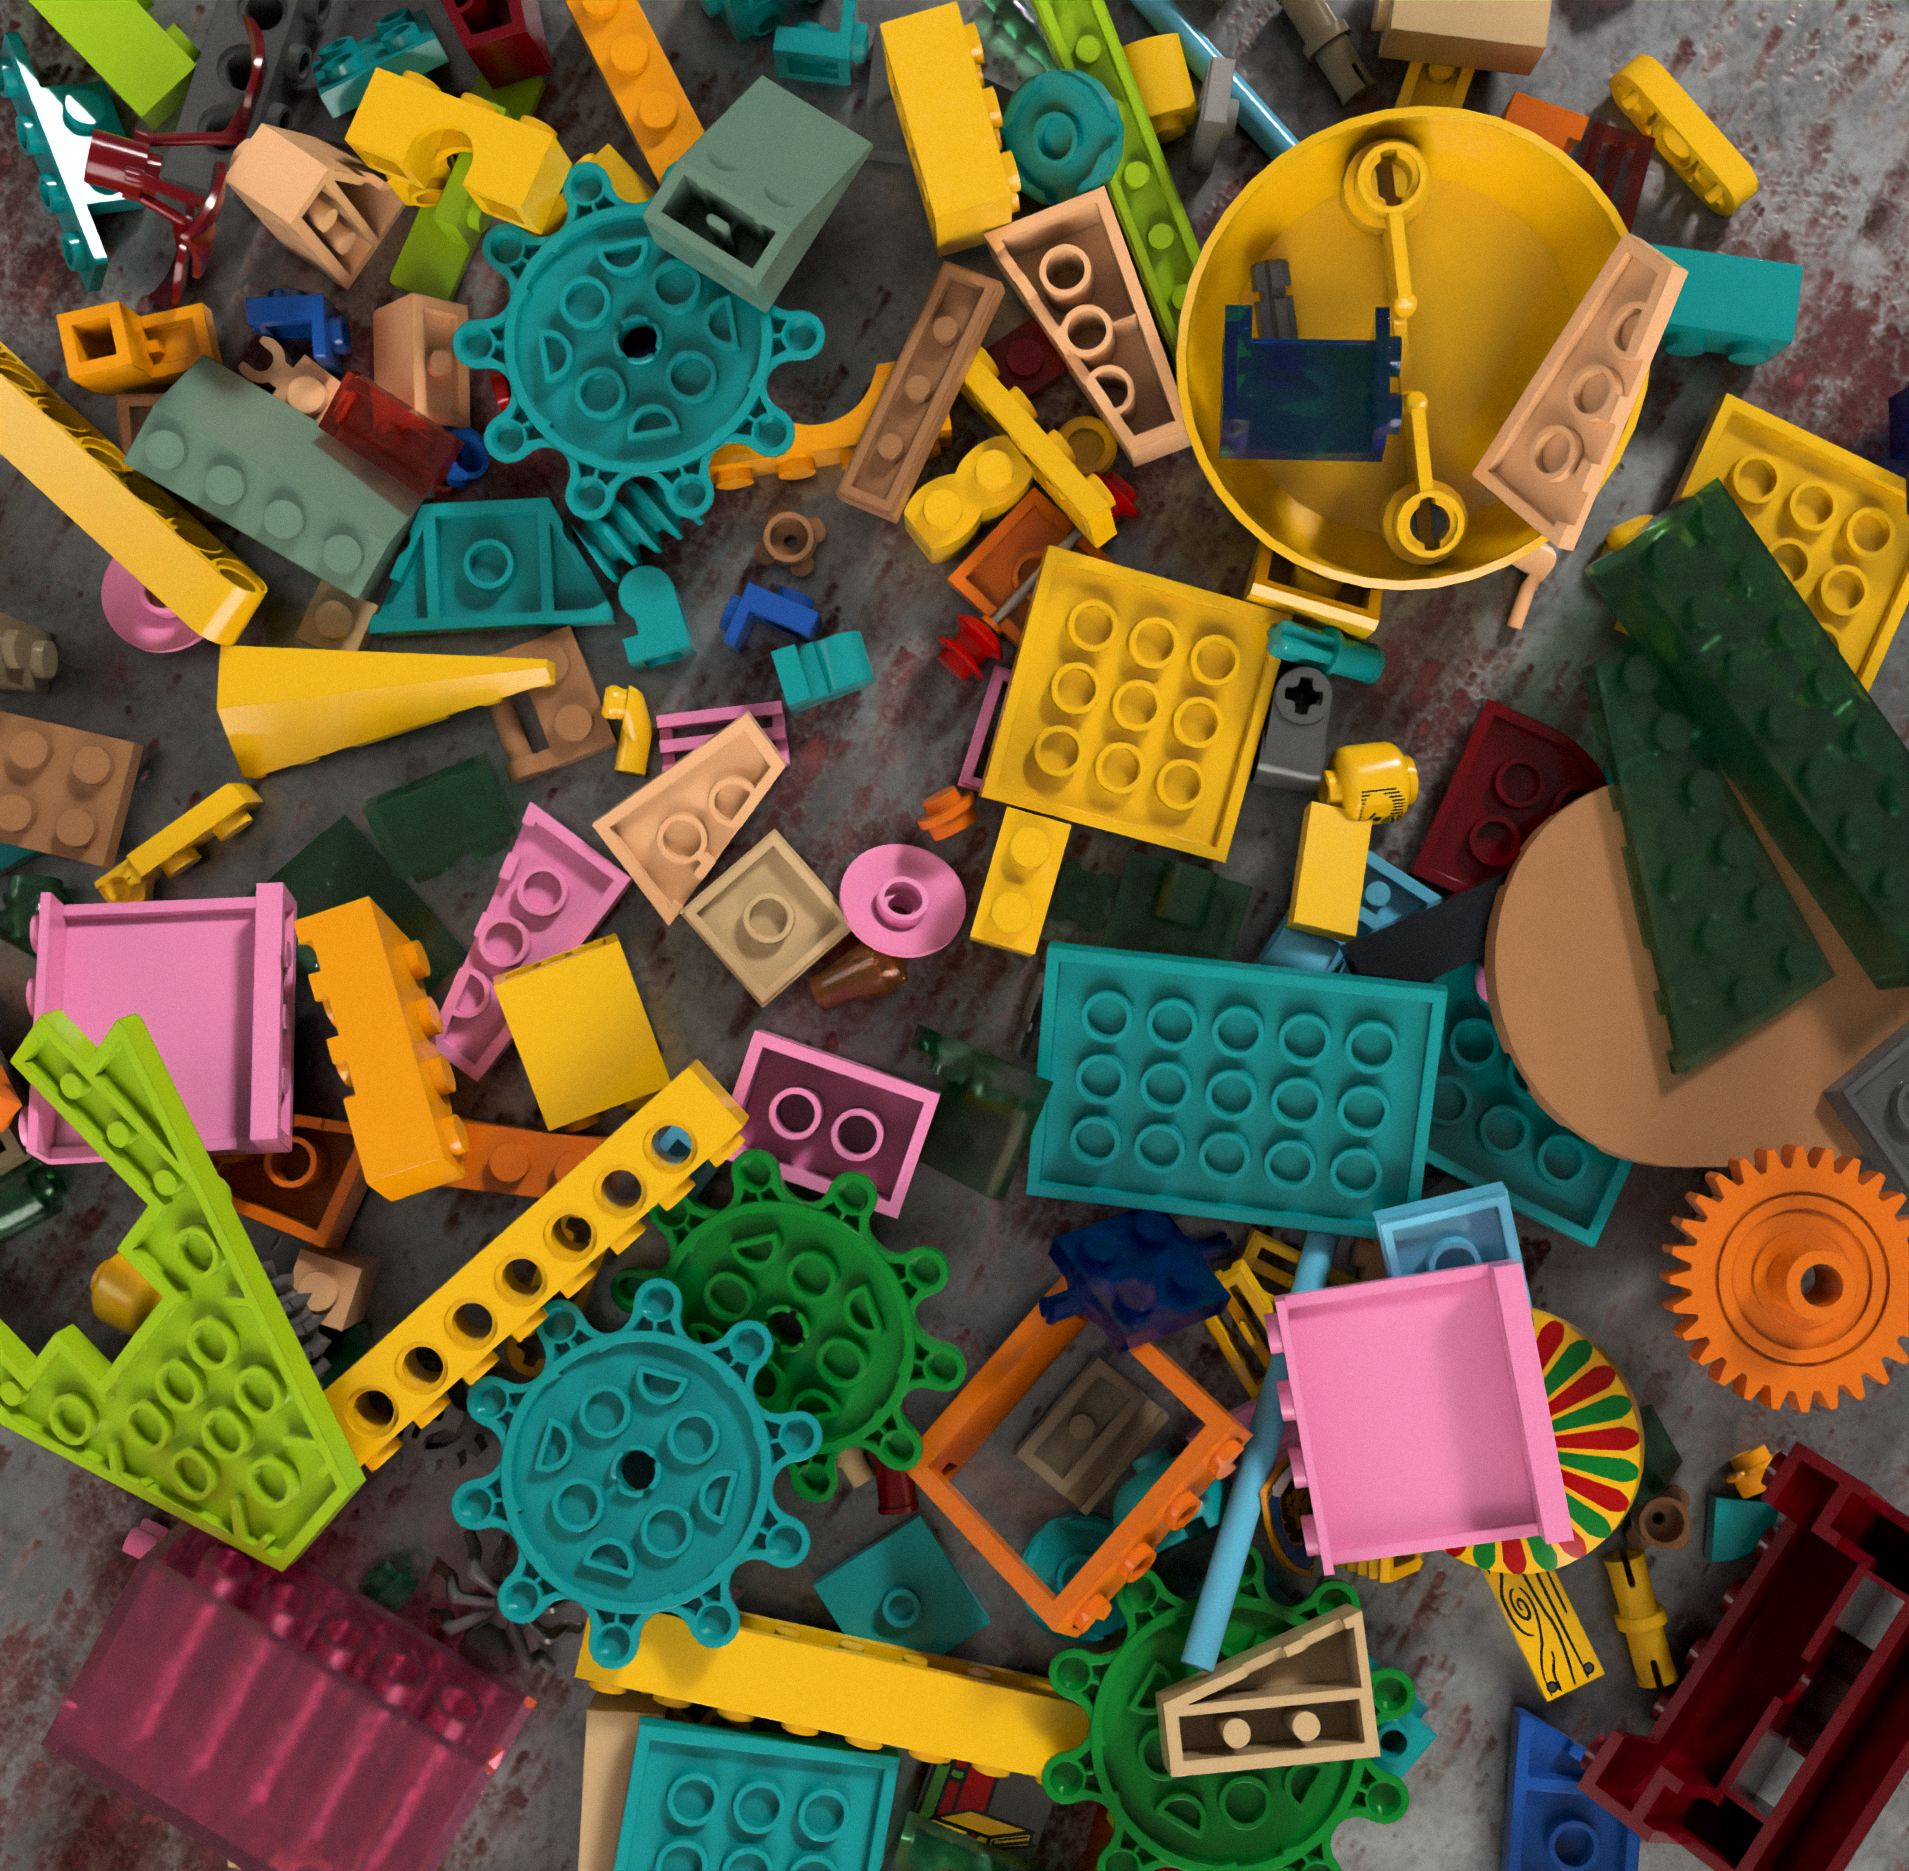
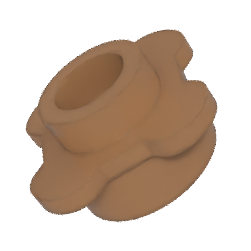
[754,505,826,578]
[1625,1485,1691,1550]

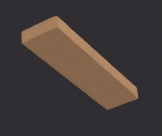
[835,260,1006,524]

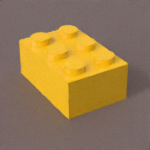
[879,1,1021,257]

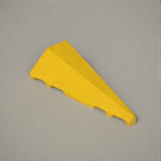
[216,645,556,779]

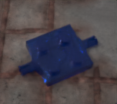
[1039,1209,1234,1353]

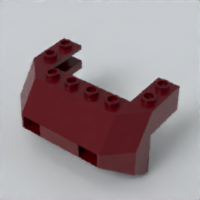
[1576,1441,1909,1871]

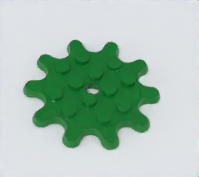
[610,1149,967,1503]
[1041,1544,1416,1871]

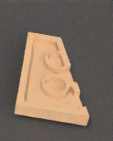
[592,710,787,926]

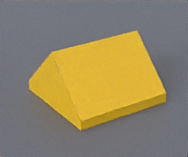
[1241,540,1383,642]

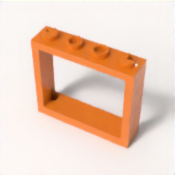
[905,1268,1253,1638]

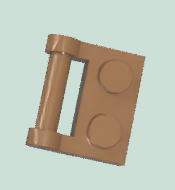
[485,625,618,785]

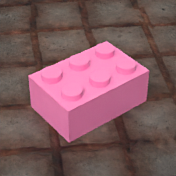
[726,1029,941,1219]

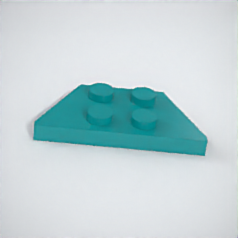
[368,497,617,638]

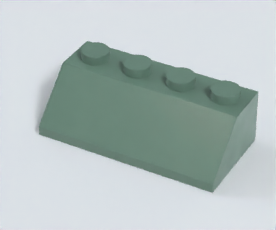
[123,354,433,600]

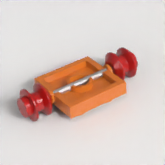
[936,471,1138,682]

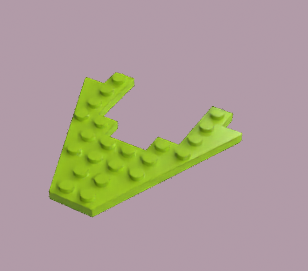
[0,1009,366,1572]

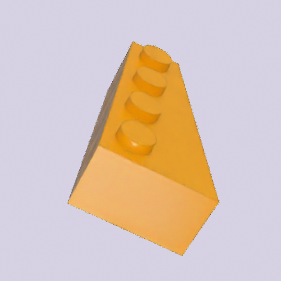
[293,896,469,1202]

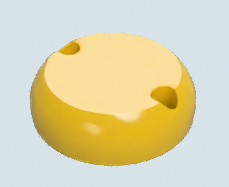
[1175,106,1651,590]

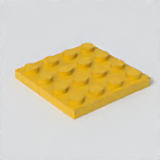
[1614,393,1909,735]
[978,545,1293,863]

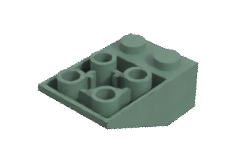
[642,75,874,314]

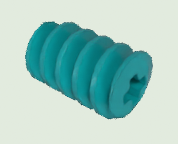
[570,477,713,584]

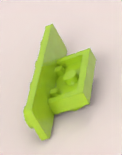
[390,71,545,302]

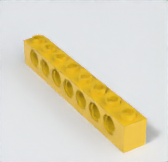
[323,1059,750,1473]

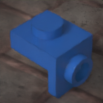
[246,288,352,375]
[719,582,823,655]

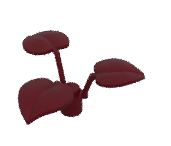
[84,15,266,310]

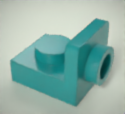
[773,0,869,86]

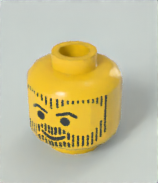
[1318,741,1418,826]

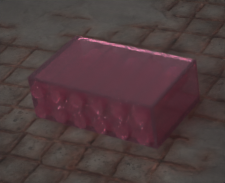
[41,1520,538,1871]

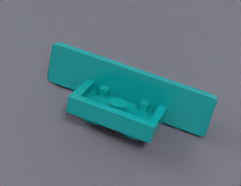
[0,32,146,292]

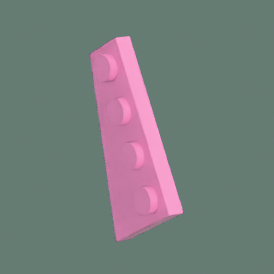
[436,802,634,1083]

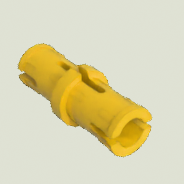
[1603,1548,1679,1688]

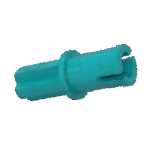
[1266,619,1385,685]

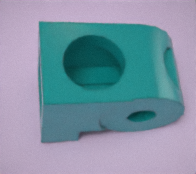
[618,565,697,672]
[771,630,876,714]

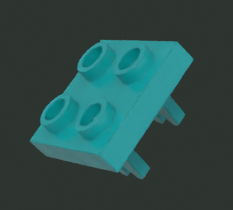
[312,8,449,119]

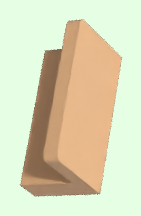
[373,292,470,436]

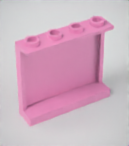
[18,882,297,1165]
[1264,1258,1574,1576]

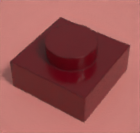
[985,317,1068,401]

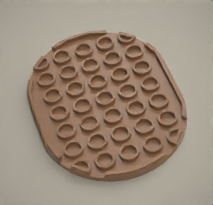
[1484,775,1909,1168]

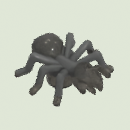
[427,1530,585,1678]

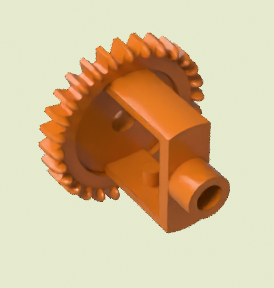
[1659,1144,1909,1413]

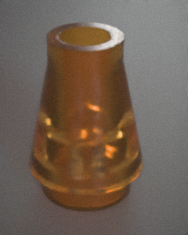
[809,941,908,1011]

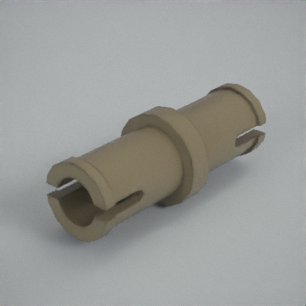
[1276,0,1378,107]

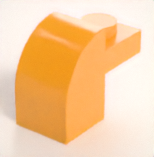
[56,301,223,397]

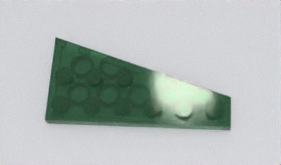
[1581,633,1836,1074]

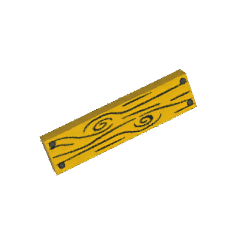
[1480,1568,1605,1702]

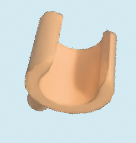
[1506,543,1557,630]

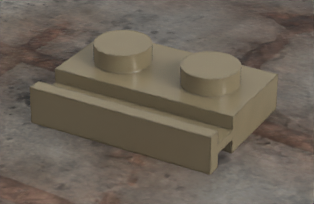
[1015,1353,1170,1516]

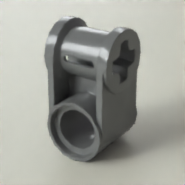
[1251,667,1333,794]

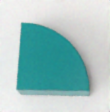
[1704,1493,1779,1562]

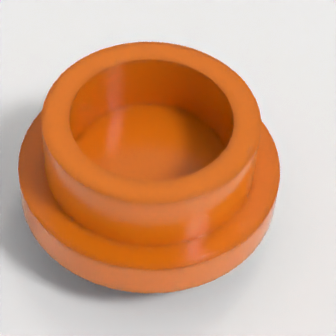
[916,785,979,841]

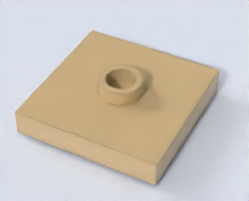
[679,829,852,1008]

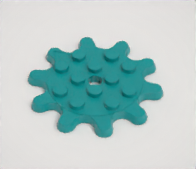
[452,161,826,521]
[451,1278,823,1669]

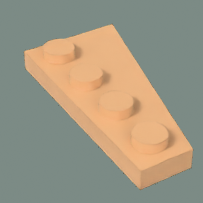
[1472,232,1688,551]

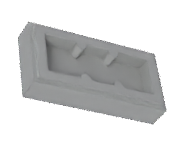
[1187,56,1240,174]

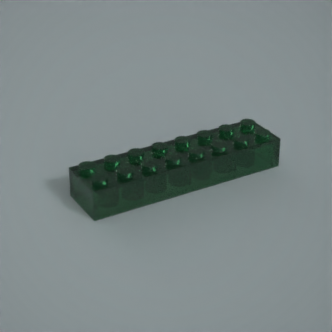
[1583,477,1909,990]

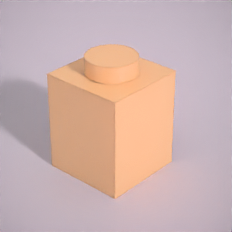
[292,1244,383,1331]

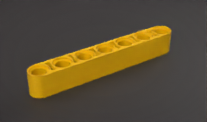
[0,341,268,646]

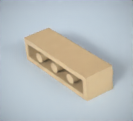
[578,1691,683,1871]

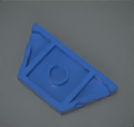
[1500,1707,1640,1871]

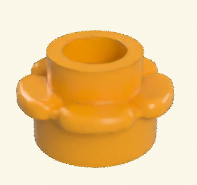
[1726,1444,1778,1499]

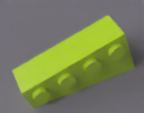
[27,0,201,131]

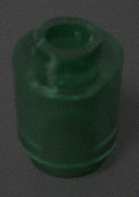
[0,1158,67,1244]

